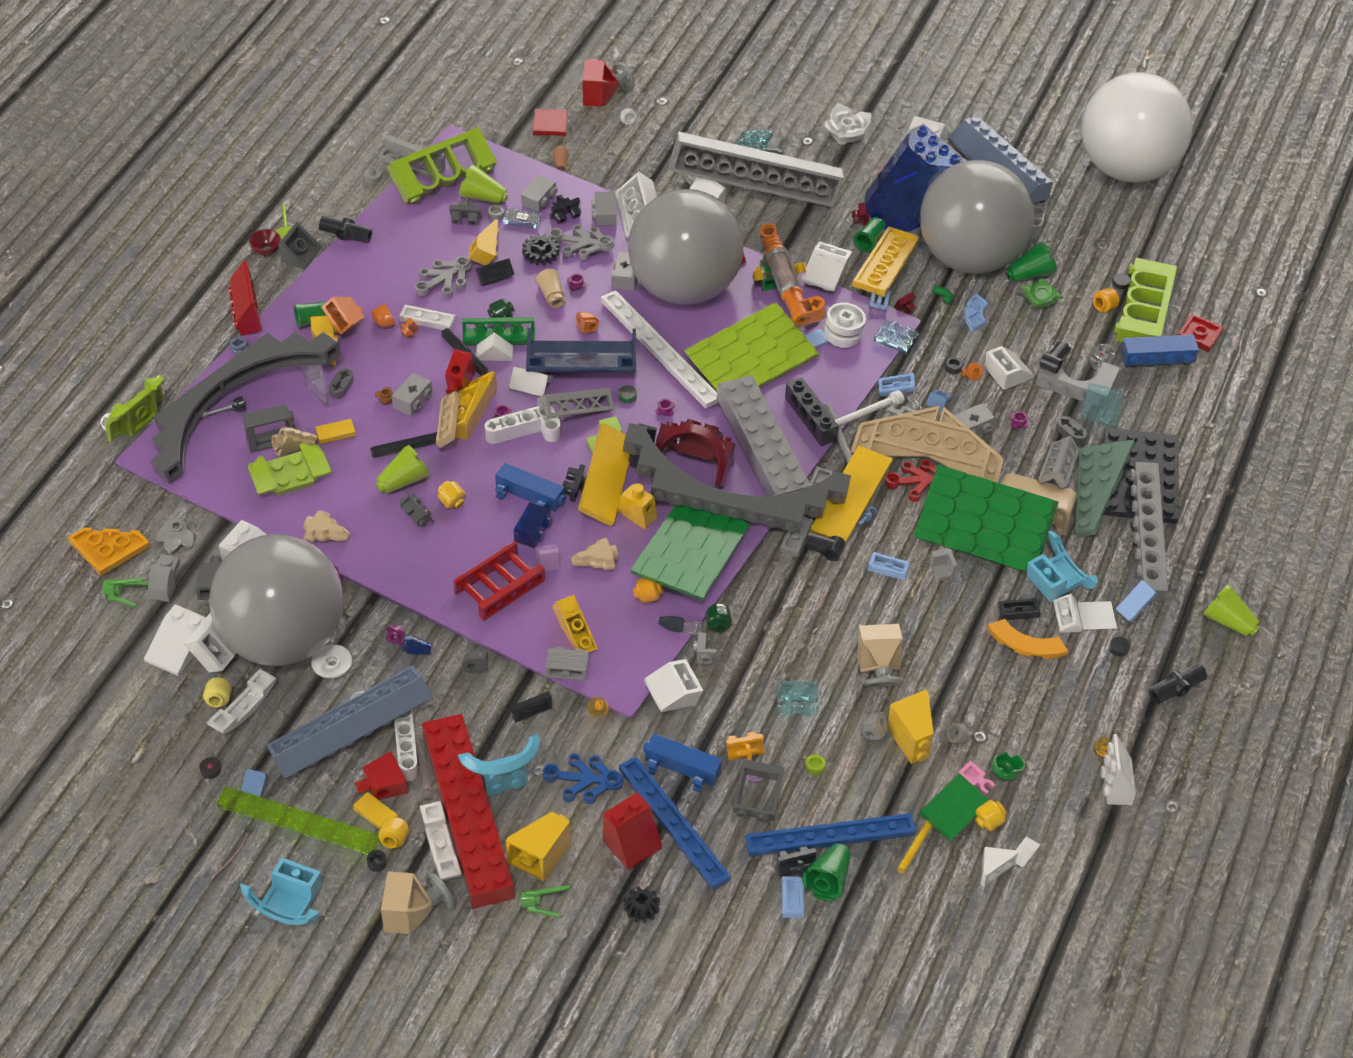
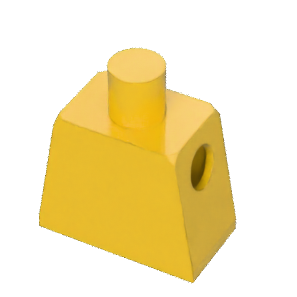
[617,483,657,530]

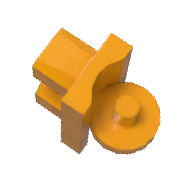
[726,732,764,761]

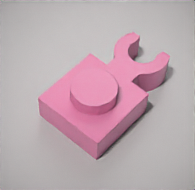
[956,761,995,796]

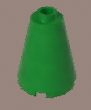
[1006,242,1057,282]
[802,843,851,902]

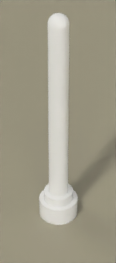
[835,390,904,426]

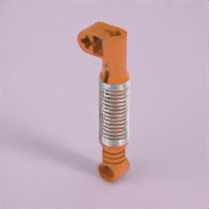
[760,223,827,327]

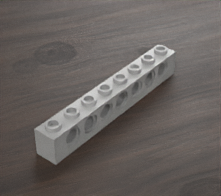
[1130,462,1168,601]

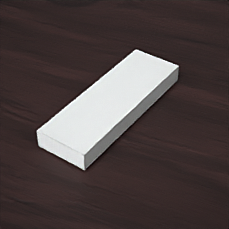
[399,305,456,330]

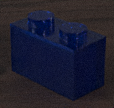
[513,502,553,548]

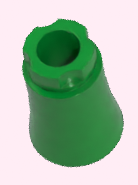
[853,217,886,252]
[293,301,327,328]

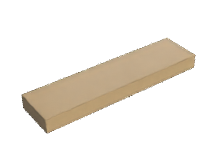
[436,391,460,448]

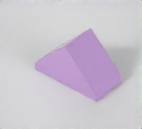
[535,544,559,571]

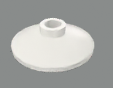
[311,644,352,678]

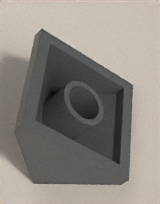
[278,221,321,269]

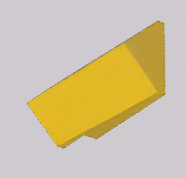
[455,371,497,440]

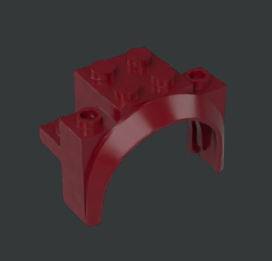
[655,419,736,487]

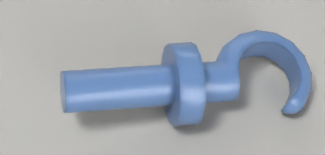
[858,507,877,526]

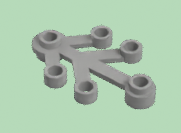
[549,224,614,260]
[415,256,472,298]

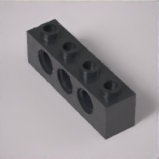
[785,377,839,447]

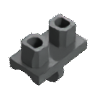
[449,197,482,226]

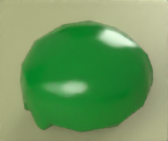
[991,752,1025,781]

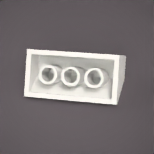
[615,172,657,240]

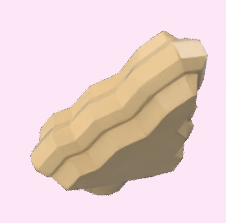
[272,427,318,457]
[304,510,350,542]
[570,538,619,570]

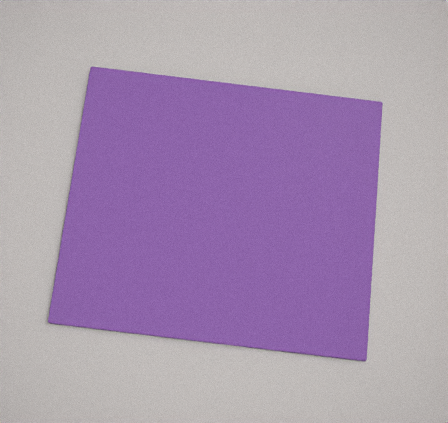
[116,125,920,718]

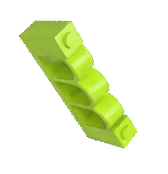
[387,127,497,204]
[1114,258,1177,342]

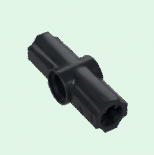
[318,216,373,243]
[1148,664,1208,704]

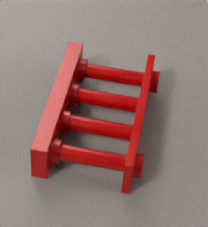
[453,541,545,621]

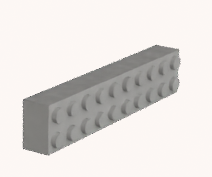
[670,132,843,207]

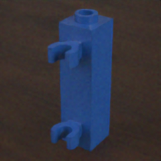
[495,463,566,516]
[643,733,722,792]

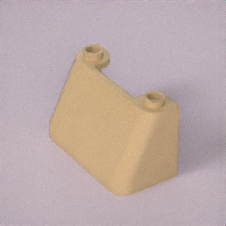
[1001,473,1077,535]

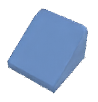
[927,389,953,411]
[240,769,268,799]

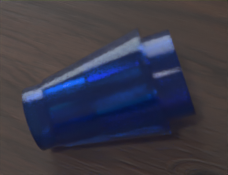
[402,635,432,655]

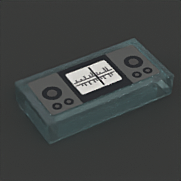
[503,208,541,229]

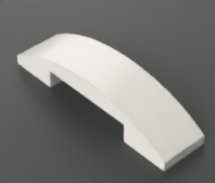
[207,669,276,734]
[420,801,461,881]

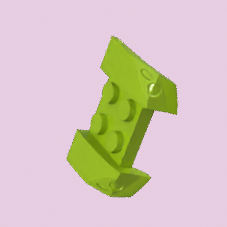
[105,375,165,442]
[248,444,331,496]

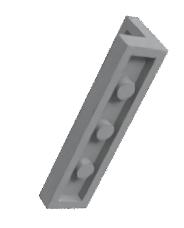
[378,135,445,180]
[537,388,614,418]
[1038,436,1079,489]

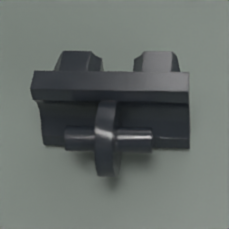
[549,195,581,224]
[562,464,586,502]
[778,846,816,878]

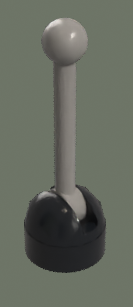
[202,396,246,418]

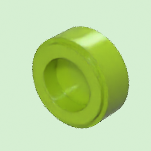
[805,754,826,776]

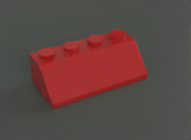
[228,260,262,336]

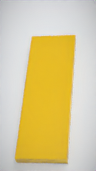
[852,227,920,297]
[578,423,630,527]
[810,445,893,543]

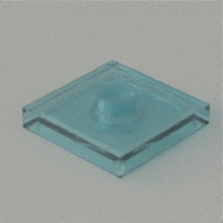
[1081,383,1125,426]

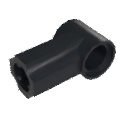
[1039,341,1071,374]
[804,532,846,561]

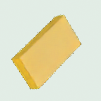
[315,419,356,444]
[353,792,398,829]

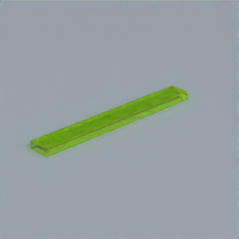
[216,786,380,854]

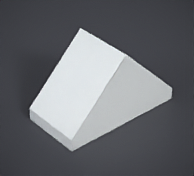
[476,333,513,361]
[981,847,1018,887]

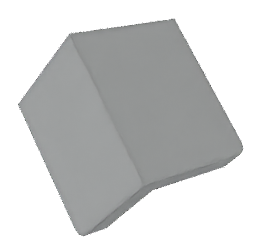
[929,548,957,581]

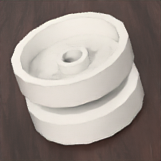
[823,303,866,348]

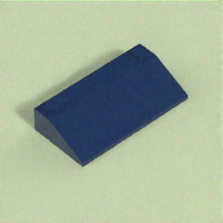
[526,328,636,372]

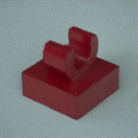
[851,202,870,226]
[894,292,916,315]

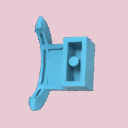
[1027,531,1098,602]
[458,734,540,796]
[240,858,322,925]

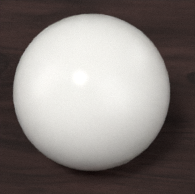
[1081,72,1193,183]

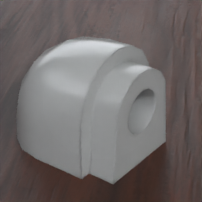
[861,712,887,740]

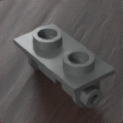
[400,491,435,527]

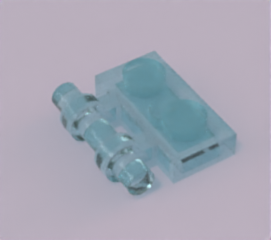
[873,320,918,353]
[776,681,818,716]

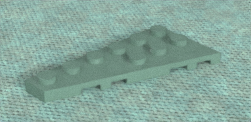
[1075,440,1136,537]

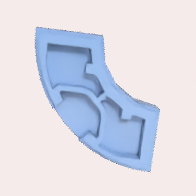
[964,294,989,332]

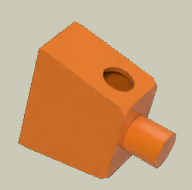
[321,296,364,335]

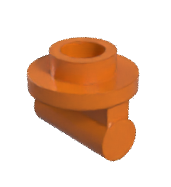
[400,318,419,338]
[961,362,983,381]

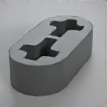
[329,368,354,399]
[1056,416,1087,445]

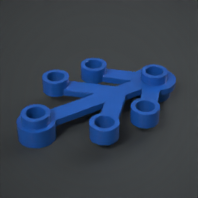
[543,753,624,804]

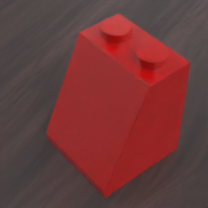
[603,792,662,871]

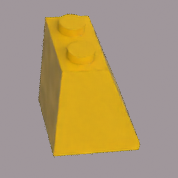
[887,690,934,764]
[506,812,571,882]

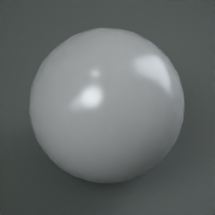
[920,160,1034,274]
[628,189,744,305]
[209,534,343,666]

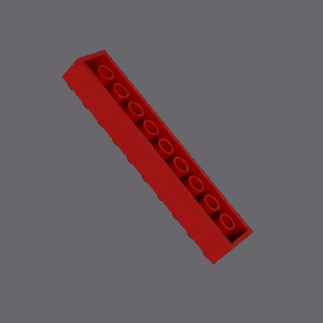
[422,714,514,909]

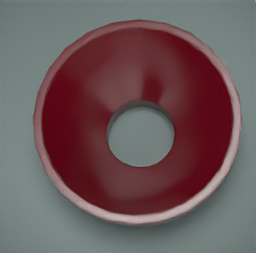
[249,229,281,256]

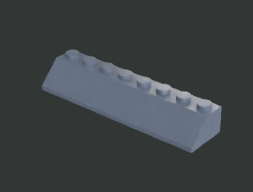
[948,116,1053,203]
[267,665,433,778]

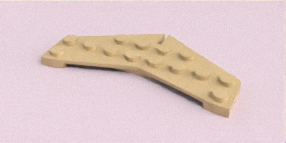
[851,406,1003,483]

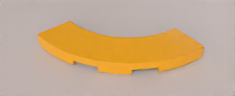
[987,619,1068,659]

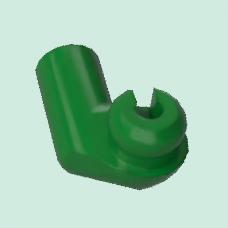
[933,285,954,304]

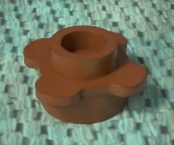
[375,387,394,405]

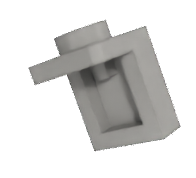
[693,632,717,665]

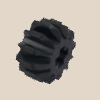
[623,886,660,924]

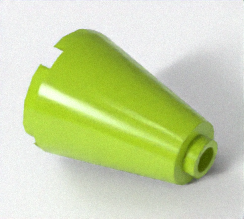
[459,165,508,205]
[375,445,430,494]
[1203,584,1260,637]

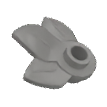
[155,518,194,554]

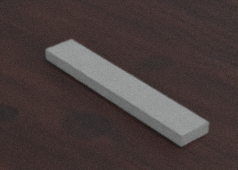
[780,467,832,557]

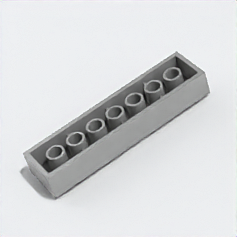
[716,375,811,496]

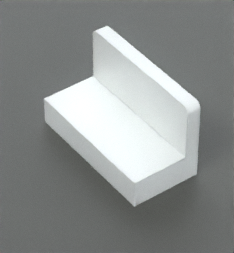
[509,367,553,396]

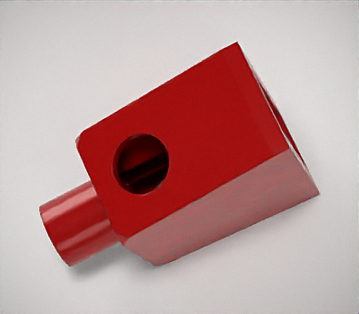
[445,349,475,395]
[354,751,408,800]

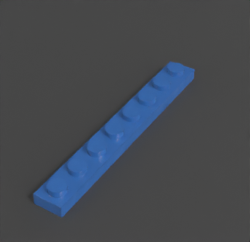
[619,756,731,890]
[745,813,916,857]

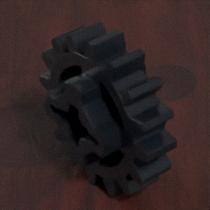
[522,234,560,265]

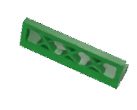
[462,317,535,346]

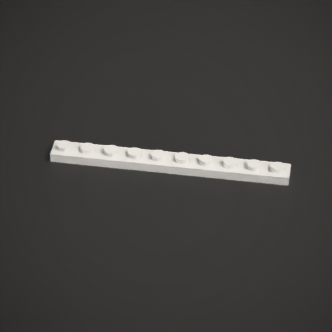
[601,290,719,409]

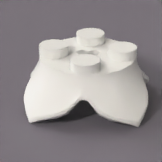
[824,103,871,145]

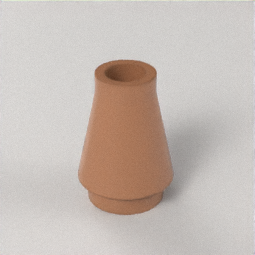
[553,146,569,171]

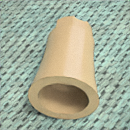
[535,269,566,309]

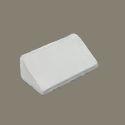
[1053,594,1083,633]

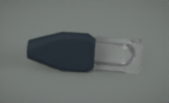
[658,616,703,635]

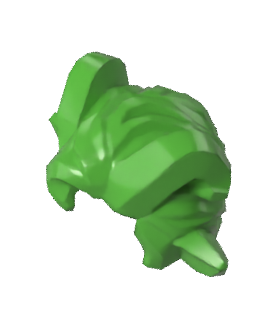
[1020,279,1064,308]

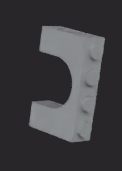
[1035,345,1120,408]

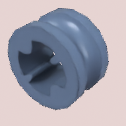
[230,337,247,355]

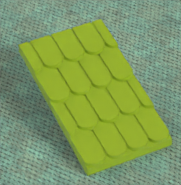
[684,303,820,391]

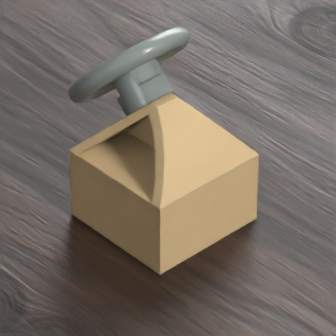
[857,624,905,687]
[381,872,454,934]

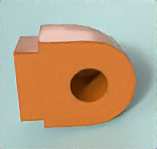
[372,303,396,328]
[576,312,599,334]

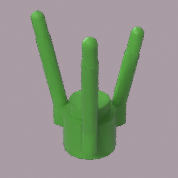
[102,578,148,608]
[522,885,570,918]

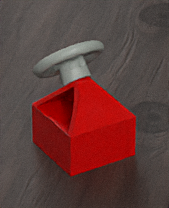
[583,59,635,107]

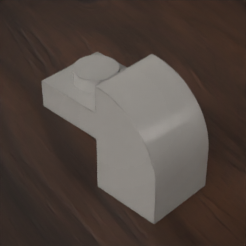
[148,554,181,602]

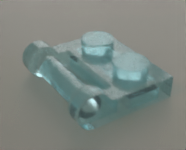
[734,130,773,151]

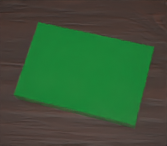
[919,773,989,842]

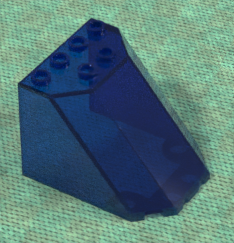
[864,124,966,233]

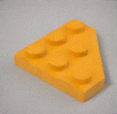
[68,527,150,576]

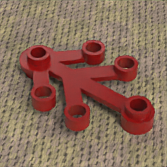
[885,460,936,502]

